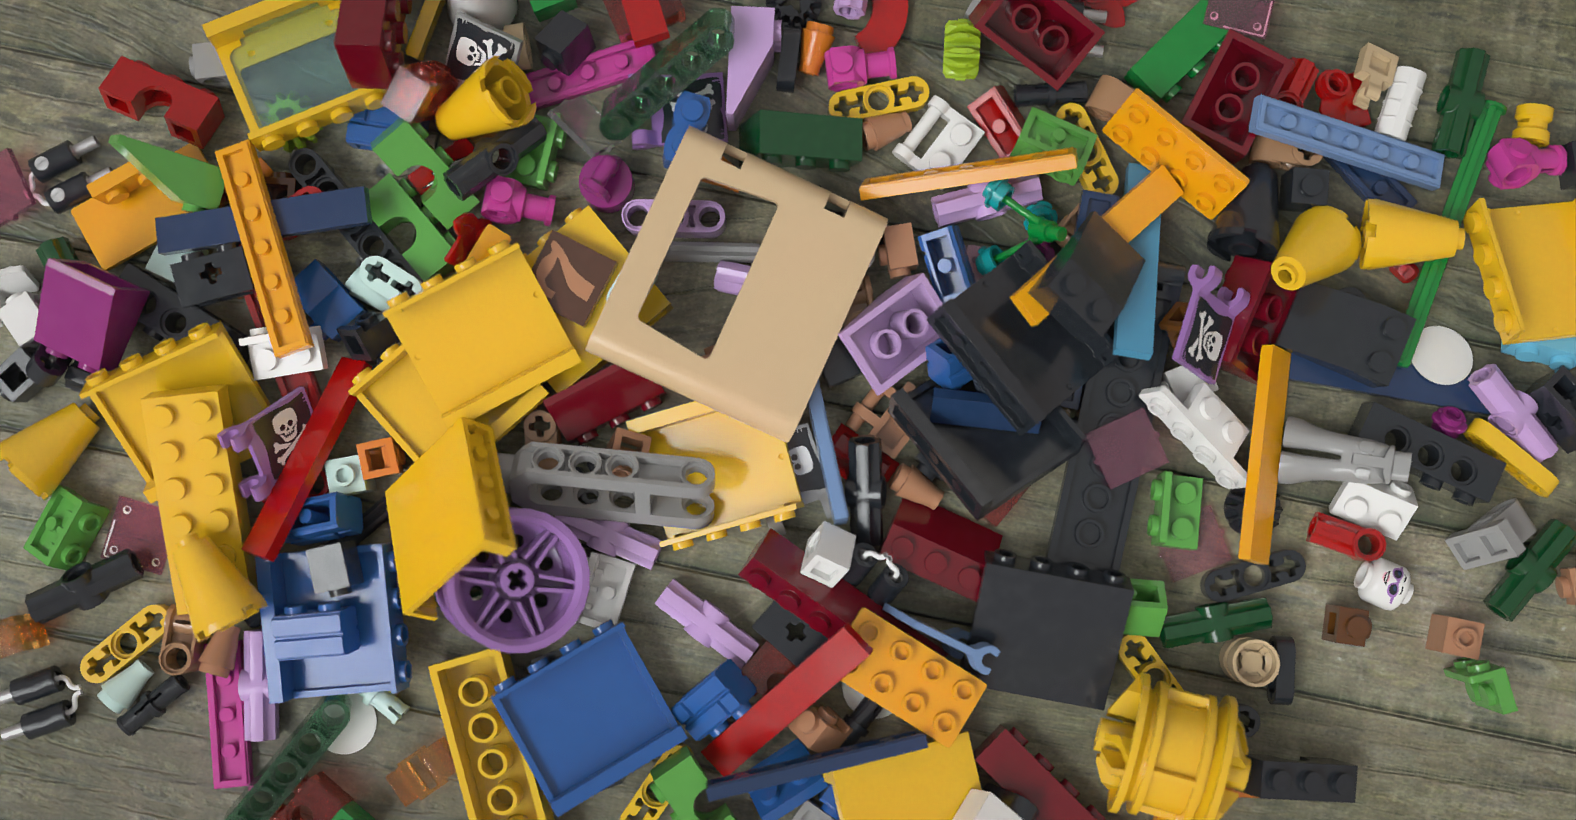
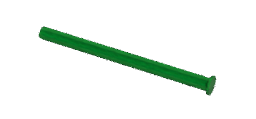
[1397,100,1507,368]

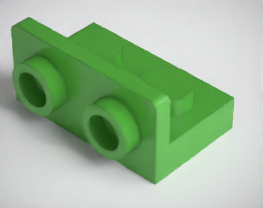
[1010,106,1098,186]
[505,114,567,191]
[1147,471,1203,551]
[23,485,110,571]
[1443,657,1518,715]

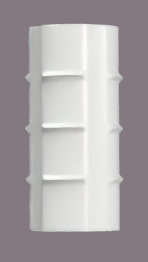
[1374,66,1427,142]

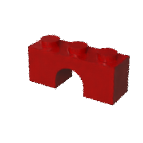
[99,56,225,149]

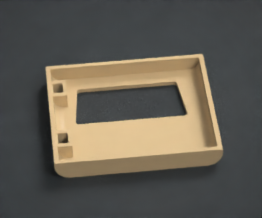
[585,126,888,443]

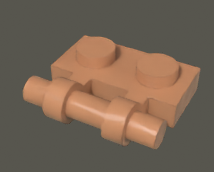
[845,381,917,460]

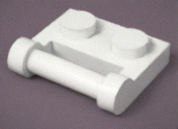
[892,95,985,191]

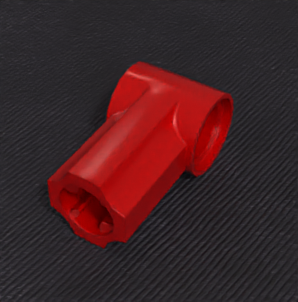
[1275,57,1319,108]
[1306,512,1386,561]

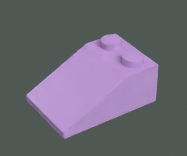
[726,6,782,131]
[838,273,943,395]

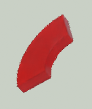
[854,0,908,54]

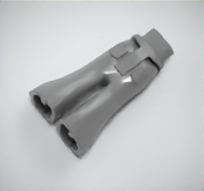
[1278,416,1412,484]

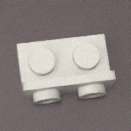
[238,326,329,380]

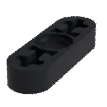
[1200,549,1306,602]

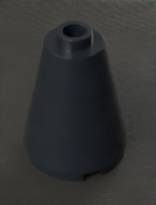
[1207,162,1281,263]

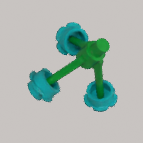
[975,179,1067,276]

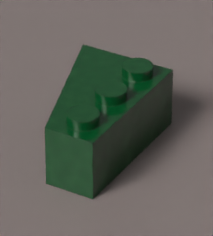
[739,109,863,172]

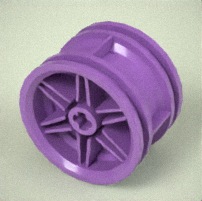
[435,507,590,653]

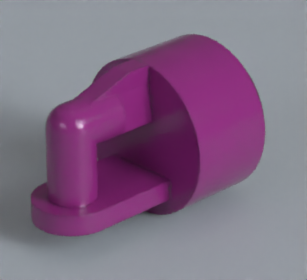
[579,155,635,213]

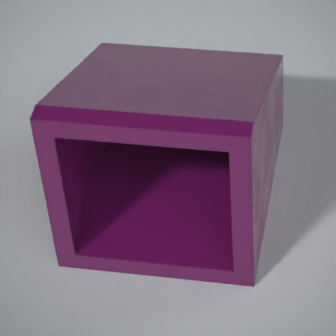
[34,258,150,373]

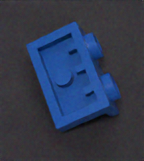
[748,738,829,820]

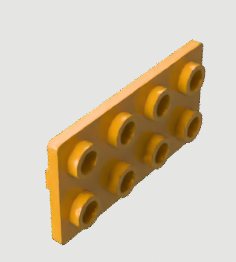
[1102,88,1250,220]
[71,144,229,271]
[840,608,987,748]

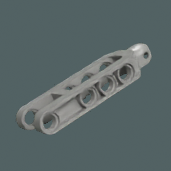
[497,442,715,529]

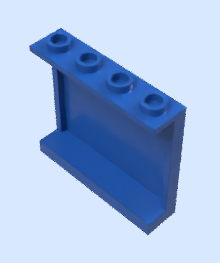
[255,542,412,704]
[490,619,688,817]

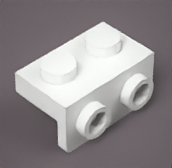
[1328,480,1418,541]
[575,551,637,628]

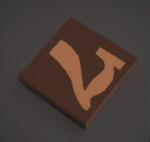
[532,230,618,328]

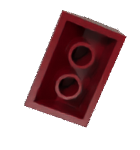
[968,0,1105,91]
[1180,29,1294,165]
[1220,255,1298,385]
[543,364,667,445]
[877,498,1003,602]

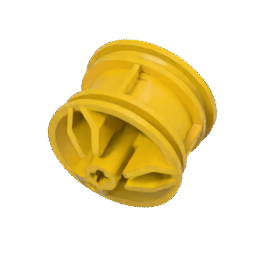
[1093,672,1251,820]

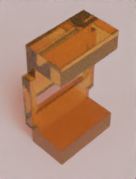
[385,736,456,807]

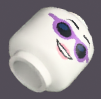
[1354,558,1414,611]

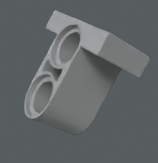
[1445,498,1537,570]

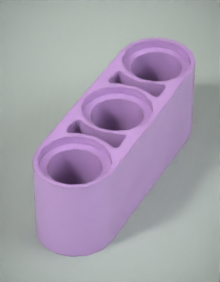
[621,199,727,238]

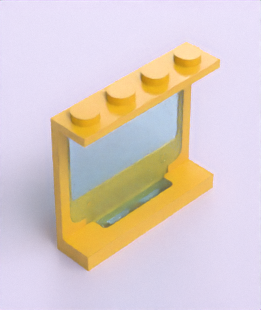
[202,0,395,152]

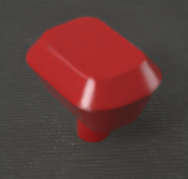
[1389,263,1419,283]

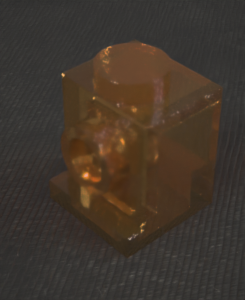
[0,614,50,659]

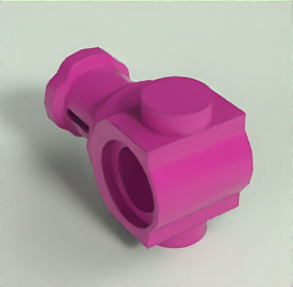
[824,45,897,93]
[1485,137,1568,190]
[481,176,556,227]

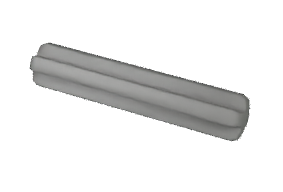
[663,241,760,263]

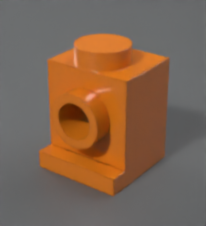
[356,437,406,480]

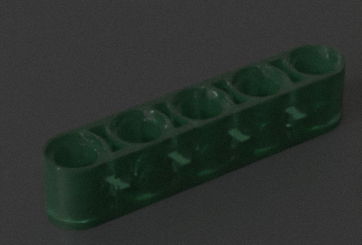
[599,7,735,141]
[223,694,352,820]

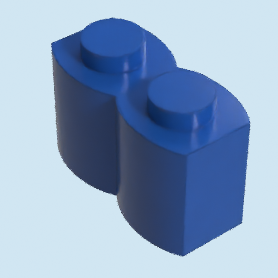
[662,91,711,169]
[294,259,369,342]

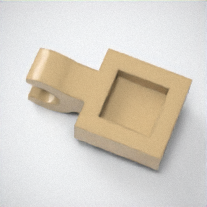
[1353,42,1399,111]

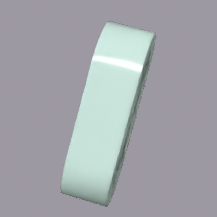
[359,256,423,299]

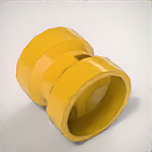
[1511,103,1554,148]

